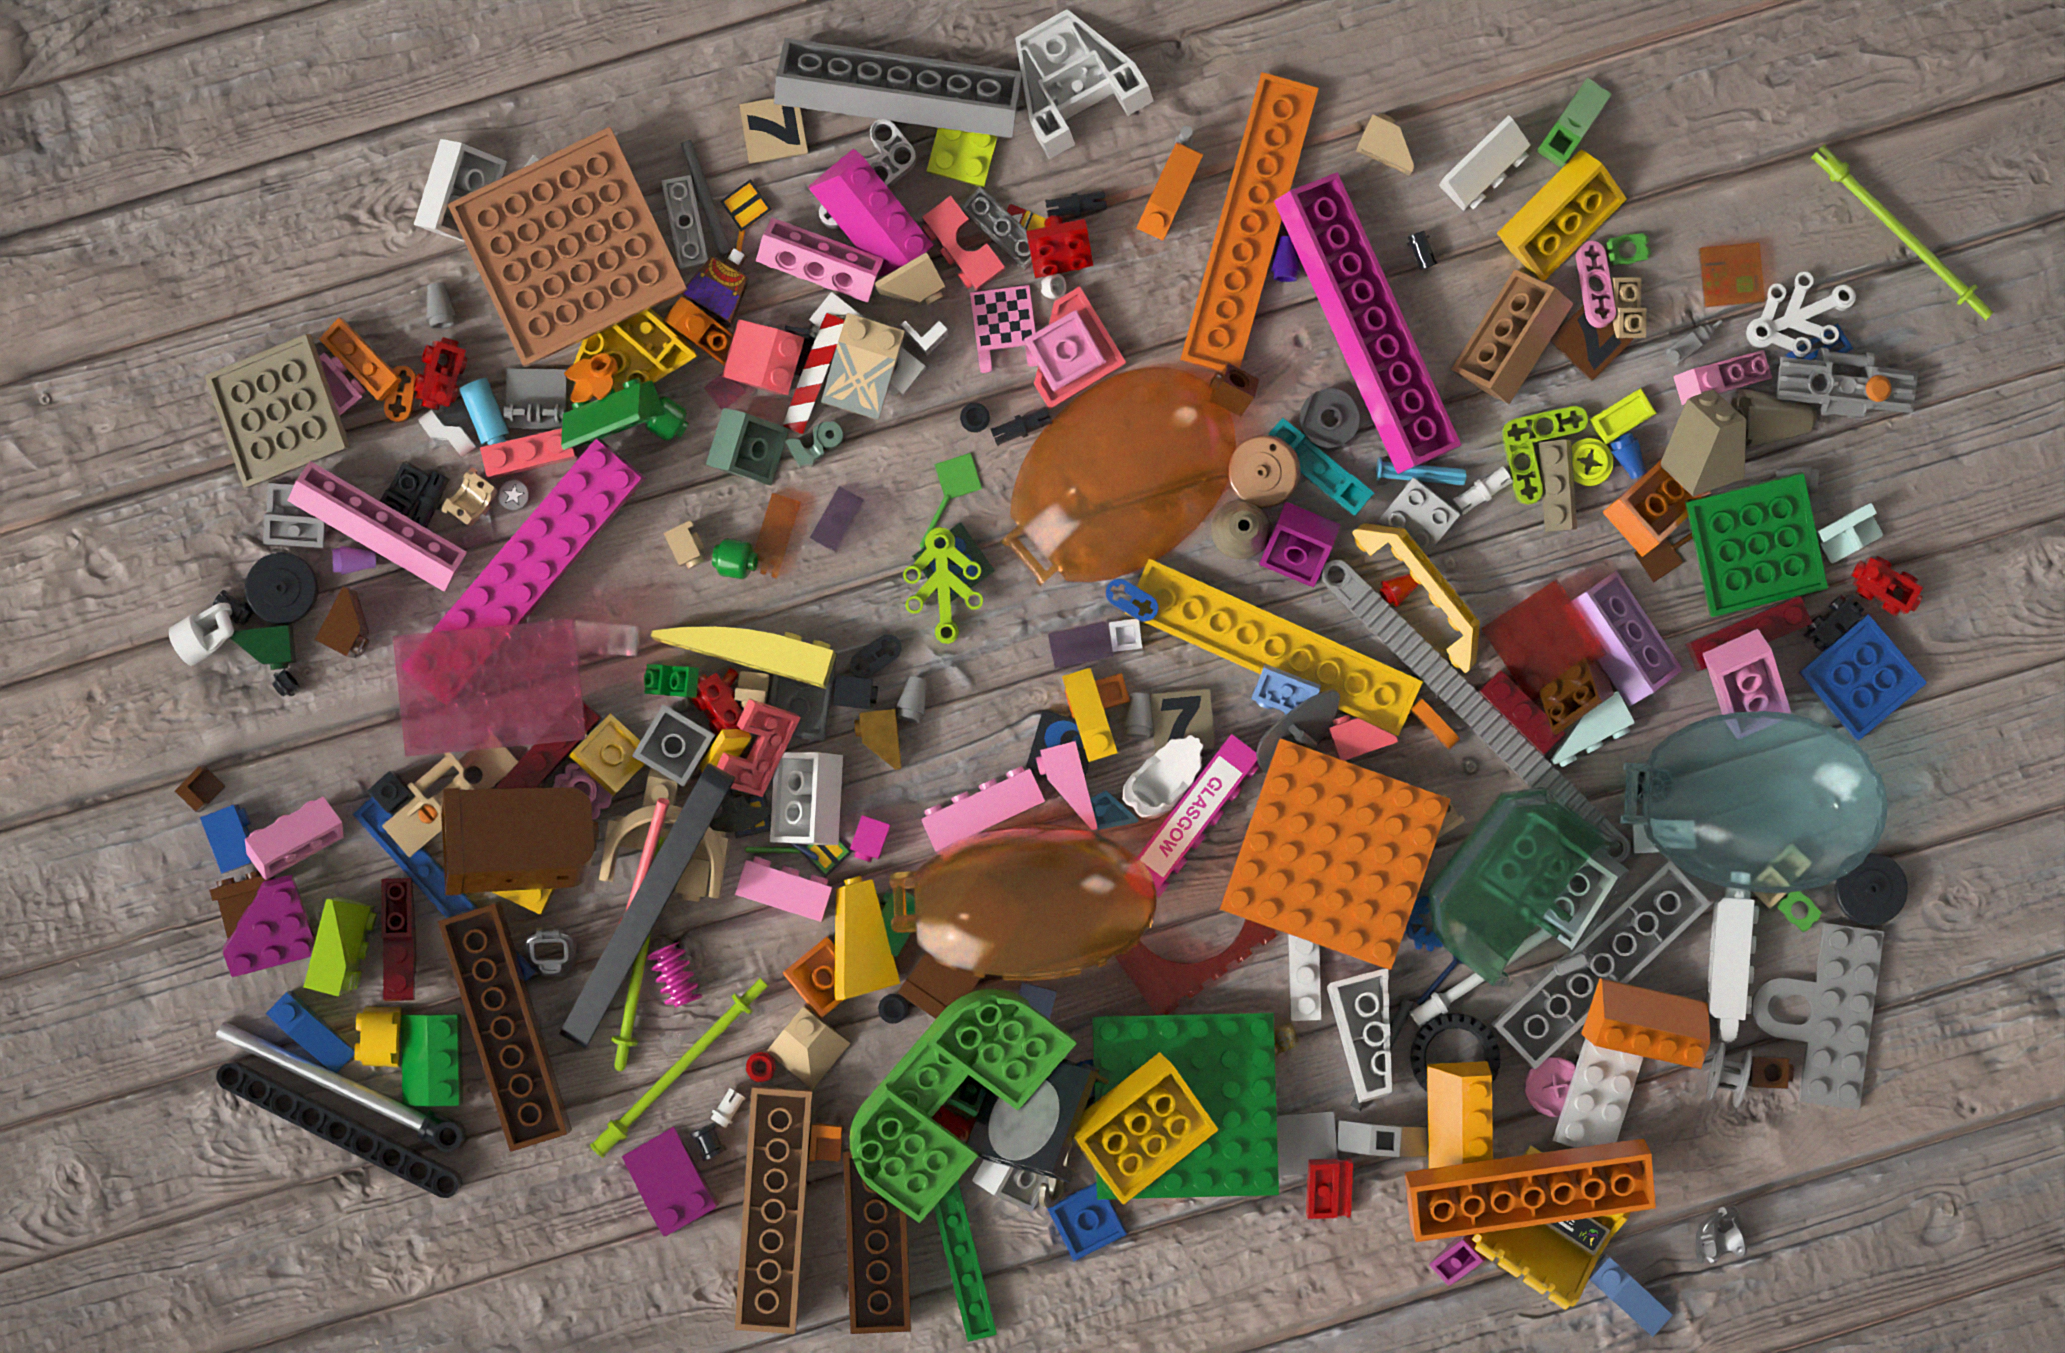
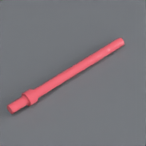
[619,798,670,923]

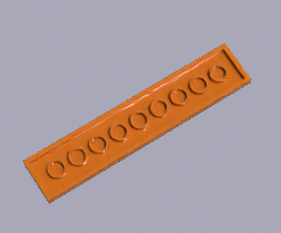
[1180,72,1319,372]

